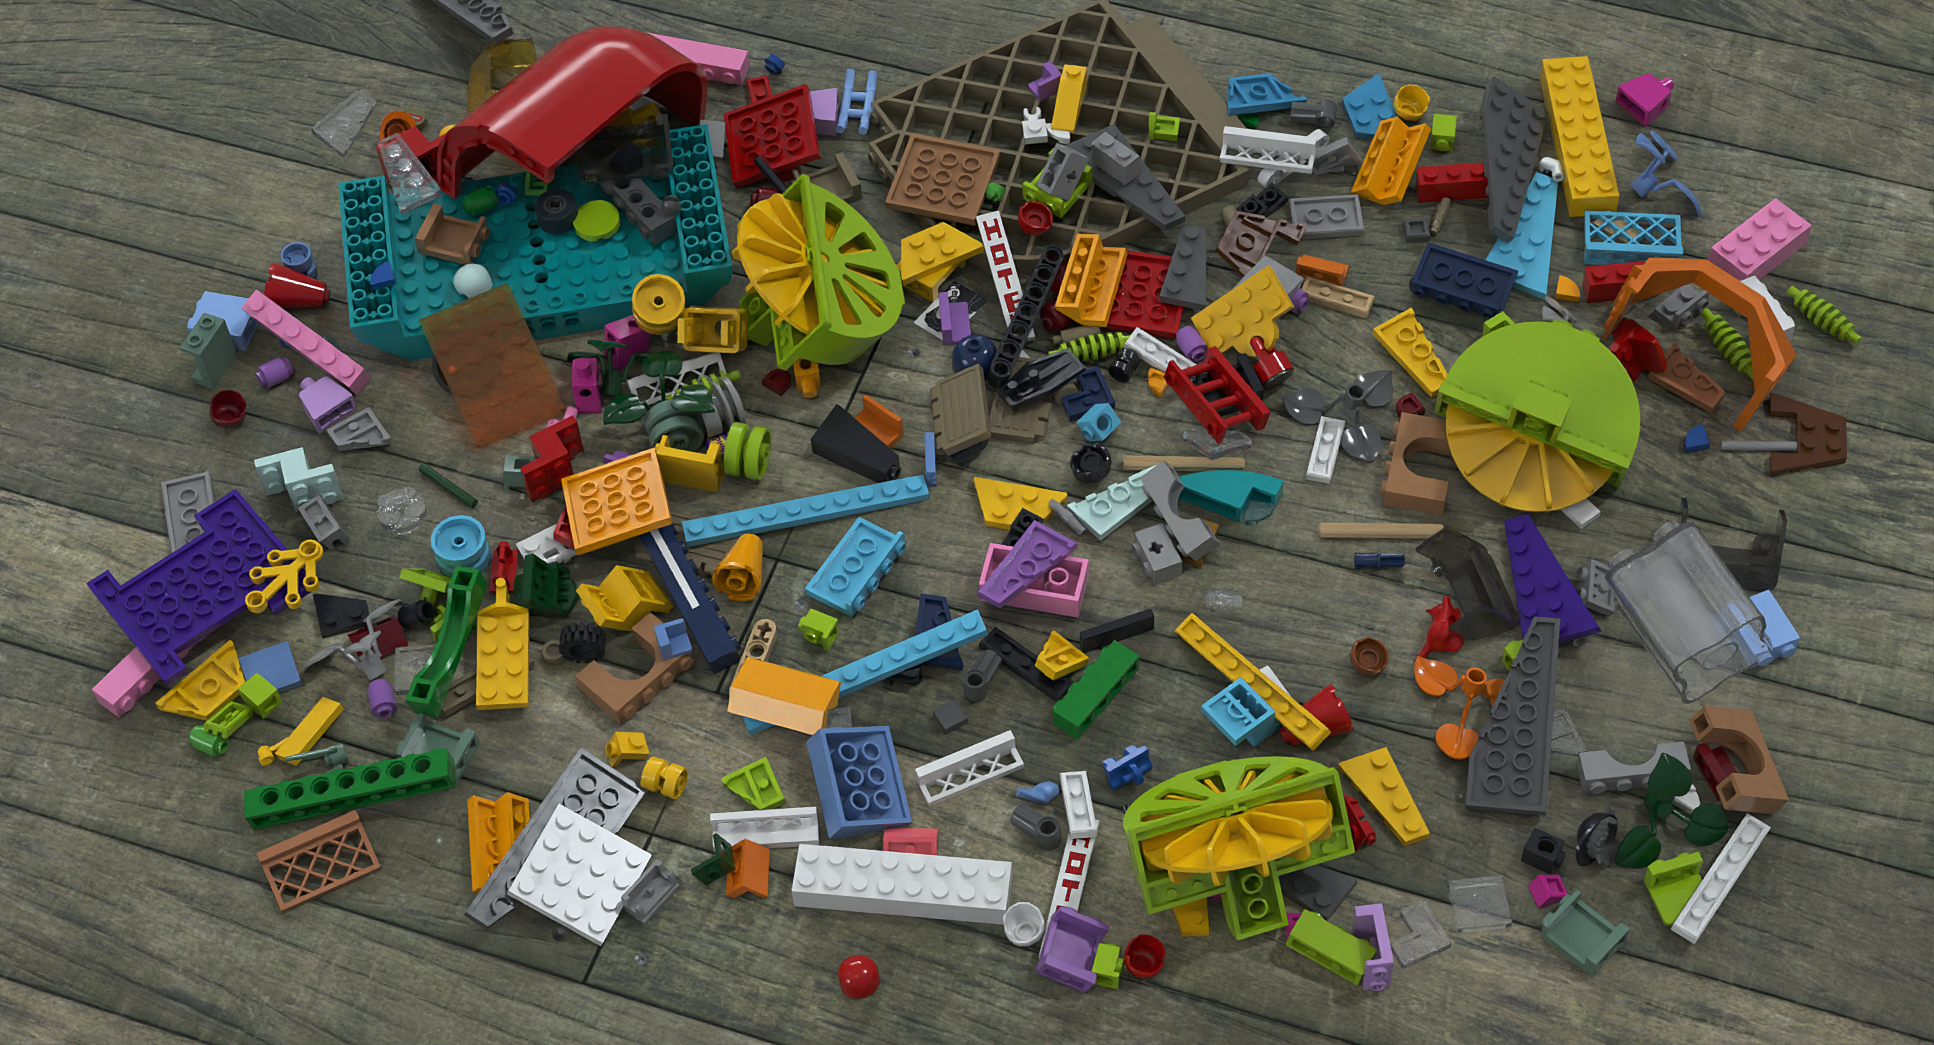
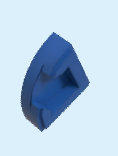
[370,261,396,290]
[1684,424,1710,453]

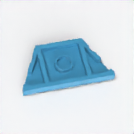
[1227,73,1307,115]
[1342,74,1397,139]

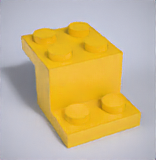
[576,565,674,632]

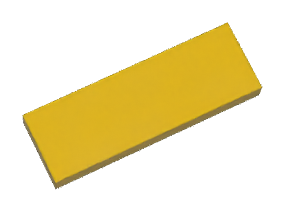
[275,697,344,766]

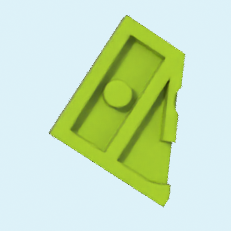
[721,757,787,810]

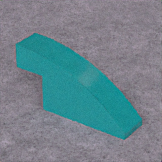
[1178,470,1284,523]

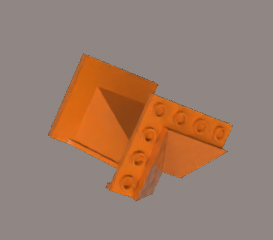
[1601,257,1797,431]

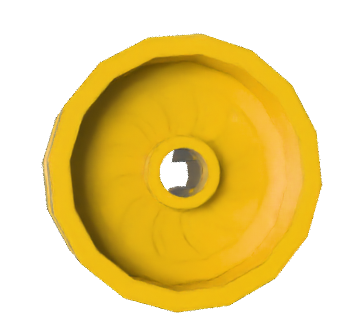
[632,274,685,335]

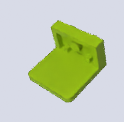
[1644,852,1703,926]

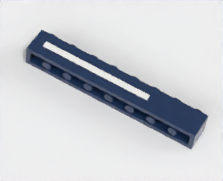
[639,524,741,674]

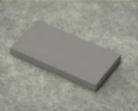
[161,471,215,553]

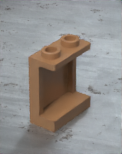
[415,203,490,265]

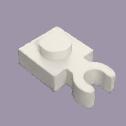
[1022,107,1048,144]

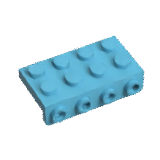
[805,517,906,618]

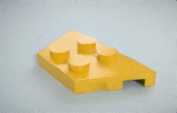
[901,222,984,286]
[974,477,1067,530]
[156,640,246,721]

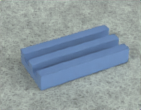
[924,432,937,487]

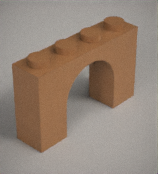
[1380,412,1452,516]
[575,613,695,725]
[1689,705,1789,814]

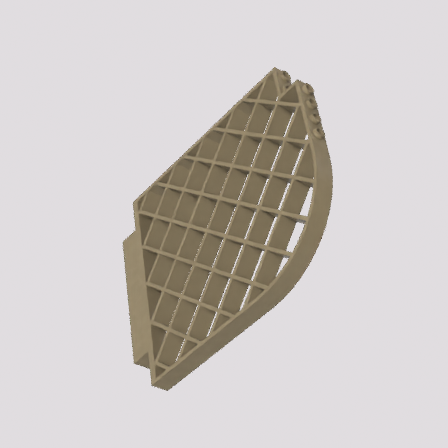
[868,0,1249,274]

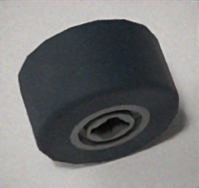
[534,189,578,234]

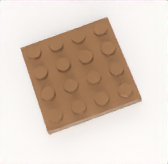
[885,133,1000,226]

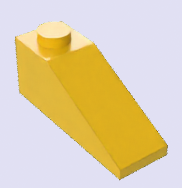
[1051,64,1087,134]

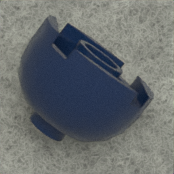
[952,334,997,381]

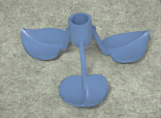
[1630,130,1701,217]

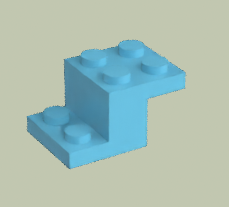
[1201,677,1282,747]

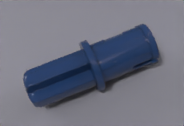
[1354,550,1405,571]

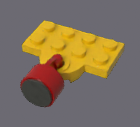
[1191,266,1294,388]

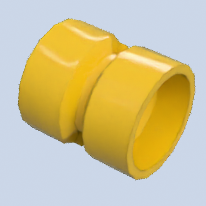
[640,756,689,800]

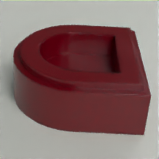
[762,368,791,396]
[1396,392,1426,418]

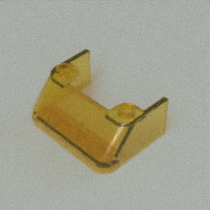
[467,38,537,116]

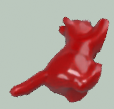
[1414,596,1464,664]

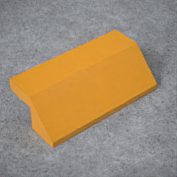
[1350,116,1431,205]
[1055,234,1127,327]
[727,657,841,735]
[467,792,530,893]

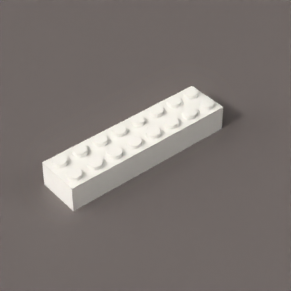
[792,844,1013,925]

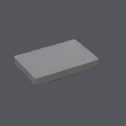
[1289,194,1364,239]

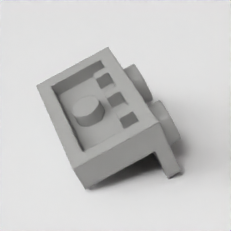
[1653,284,1710,331]
[1575,559,1617,616]

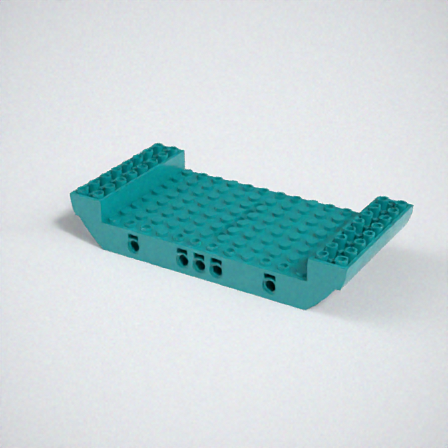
[338,124,732,361]

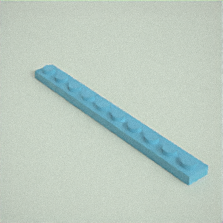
[682,475,929,547]
[743,610,988,735]

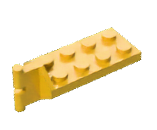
[476,578,529,710]

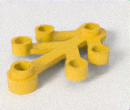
[245,540,323,614]

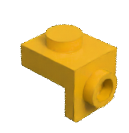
[605,732,650,767]

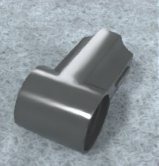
[1290,99,1337,130]
[964,649,1002,702]
[1010,803,1062,850]

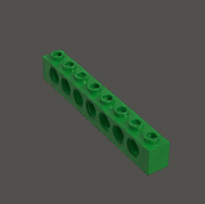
[244,748,456,830]

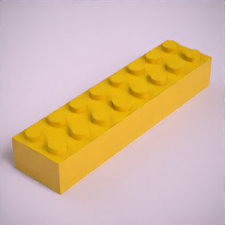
[1540,56,1619,217]

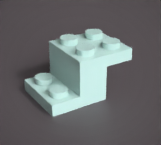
[254,447,344,512]

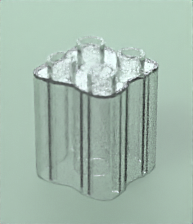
[1605,521,1773,704]

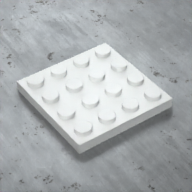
[507,804,651,946]

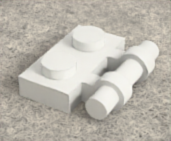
[516,524,577,564]

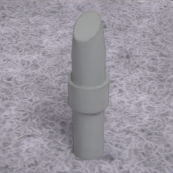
[1049,499,1087,536]

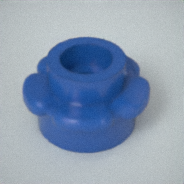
[764,54,785,74]
[494,183,517,205]

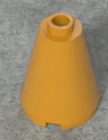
[712,534,763,602]

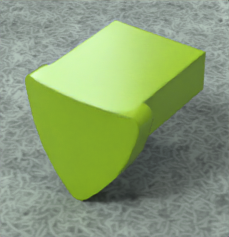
[1149,112,1180,141]

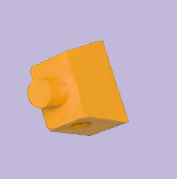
[793,358,821,398]

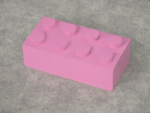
[1708,198,1812,281]
[979,543,1089,618]

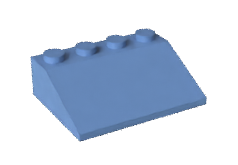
[807,726,912,839]

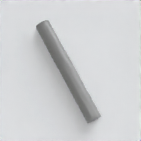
[1720,440,1797,451]

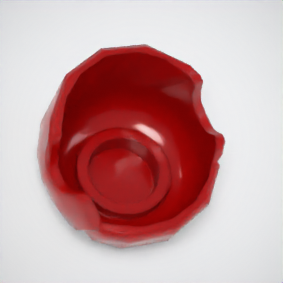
[1018,201,1053,236]
[1124,934,1166,979]
[838,955,880,999]

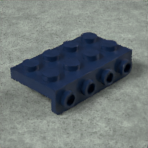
[1409,242,1518,319]

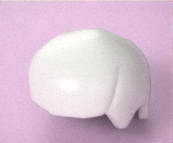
[1003,902,1045,947]

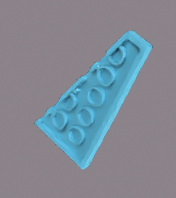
[1486,172,1558,300]

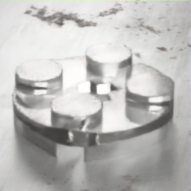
[376,486,427,534]

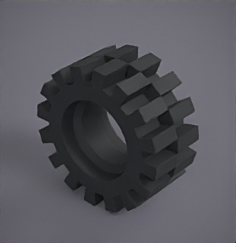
[559,622,606,663]

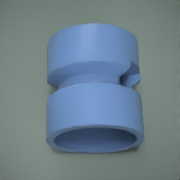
[281,242,317,279]

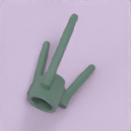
[285,743,348,774]

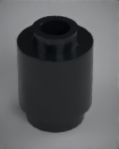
[398,600,435,630]

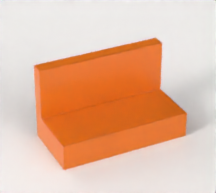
[1296,254,1349,286]
[855,394,904,449]
[726,839,770,898]

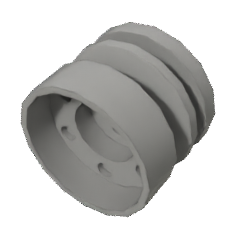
[696,377,746,439]

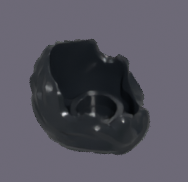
[1070,443,1112,483]

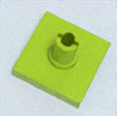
[399,568,452,606]

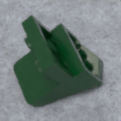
[513,554,580,617]

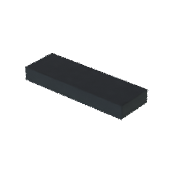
[1080,609,1154,653]

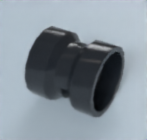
[1108,349,1140,383]

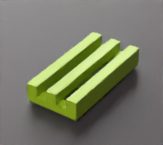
[203,701,253,739]

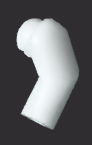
[1538,157,1564,182]

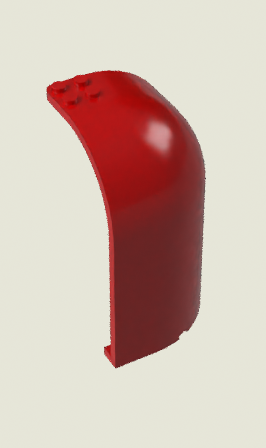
[437,26,708,200]

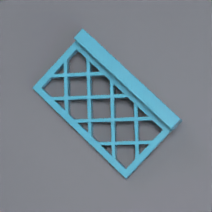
[1584,211,1683,265]

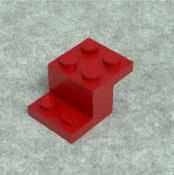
[376,126,446,188]
[520,415,584,502]

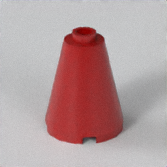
[264,262,331,309]
[1279,684,1355,746]

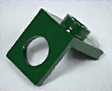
[691,833,735,885]

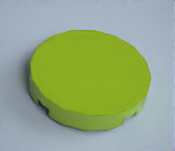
[573,200,620,242]

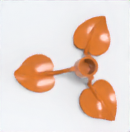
[1414,656,1505,760]

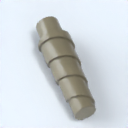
[1430,197,1451,236]

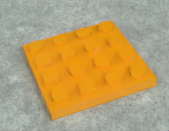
[561,448,673,555]

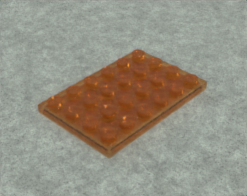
[419,283,566,448]

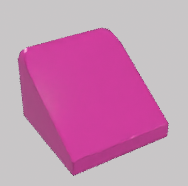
[1528,875,1568,907]

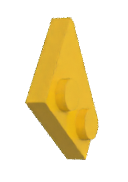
[1035,630,1089,680]

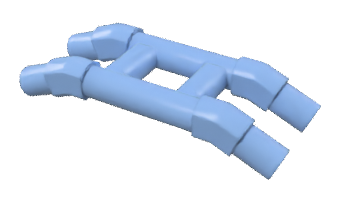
[836,69,877,135]

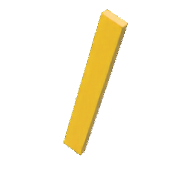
[1175,613,1331,751]

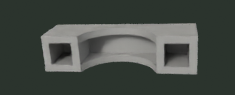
[1140,460,1220,561]
[1576,742,1691,794]

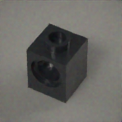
[1521,828,1566,875]

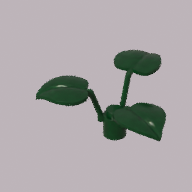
[567,340,655,395]
[603,351,715,425]
[1615,753,1729,868]

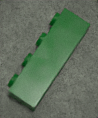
[1052,640,1139,740]

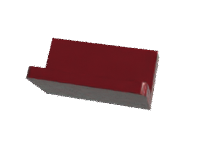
[348,615,408,661]
[1693,743,1738,801]

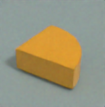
[1555,275,1580,302]
[1148,367,1169,398]

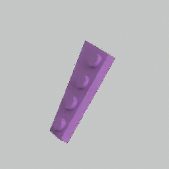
[978,520,1077,608]

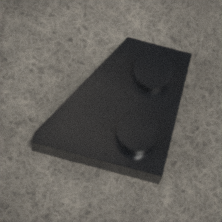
[313,593,370,638]

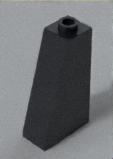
[811,404,901,483]

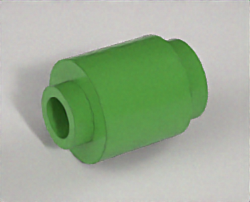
[189,725,229,757]

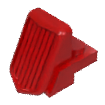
[1609,318,1667,383]

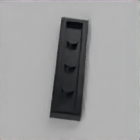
[979,627,1074,702]

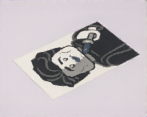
[914,281,988,340]

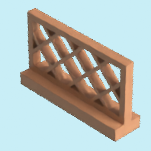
[256,810,381,913]

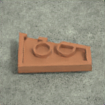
[1648,342,1725,413]

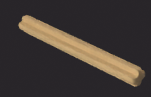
[1123,455,1245,471]
[1319,523,1444,539]

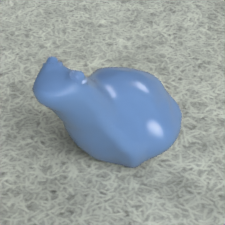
[1015,781,1059,805]

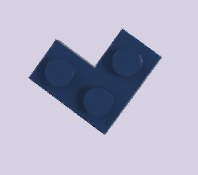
[1061,366,1115,422]

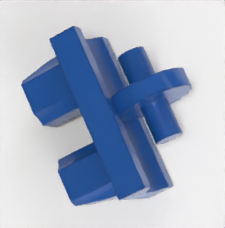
[1103,745,1153,790]

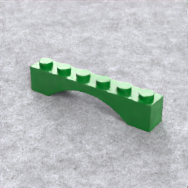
[405,566,488,718]

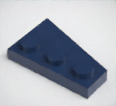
[915,593,963,670]

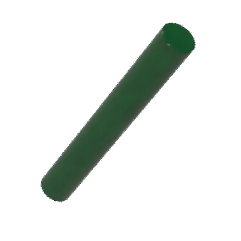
[419,463,478,508]

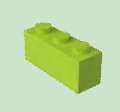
[1286,909,1377,986]

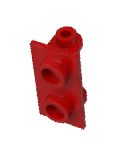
[489,541,519,593]
[1343,793,1376,852]

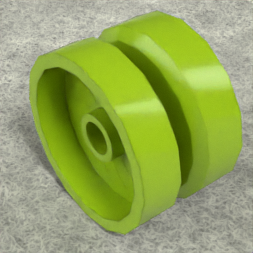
[724,422,772,481]

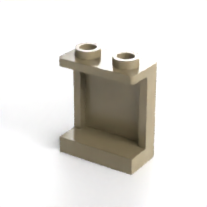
[790,152,862,204]

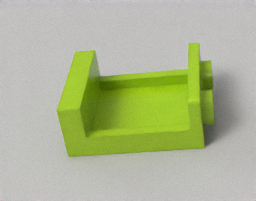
[1022,148,1092,218]

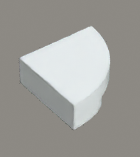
[1046,123,1070,144]
[1672,785,1700,814]

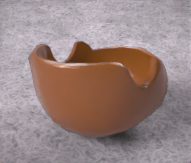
[1350,636,1389,676]

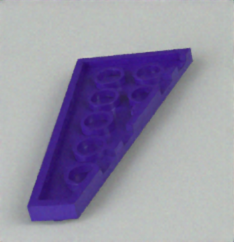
[1504,514,1602,644]

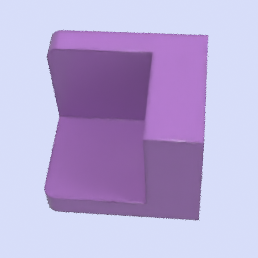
[1028,61,1062,101]

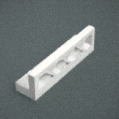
[1220,126,1317,174]
[626,352,726,405]
[915,730,1024,807]
[710,807,819,852]

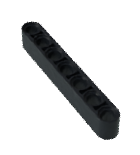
[987,245,1064,388]

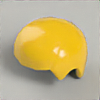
[1394,84,1430,121]

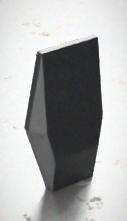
[998,348,1086,411]

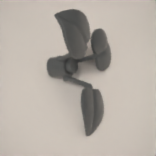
[1283,370,1393,462]

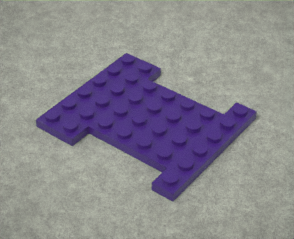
[86,489,315,686]

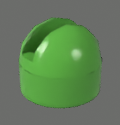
[986,182,1006,202]

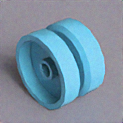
[431,515,491,577]

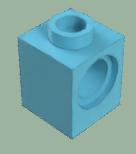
[1076,403,1121,442]

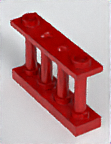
[1163,346,1271,444]

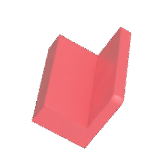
[883,828,938,856]

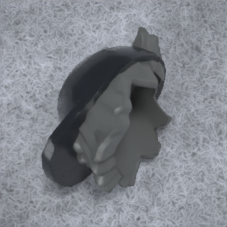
[1575,807,1621,867]

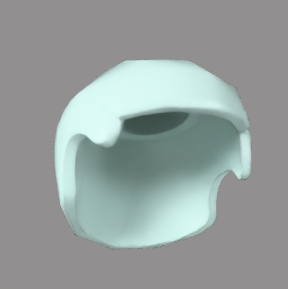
[453,264,493,300]

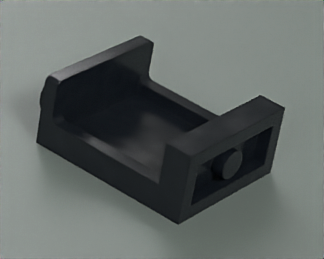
[1190,353,1264,417]

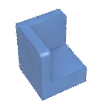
[654,618,692,661]

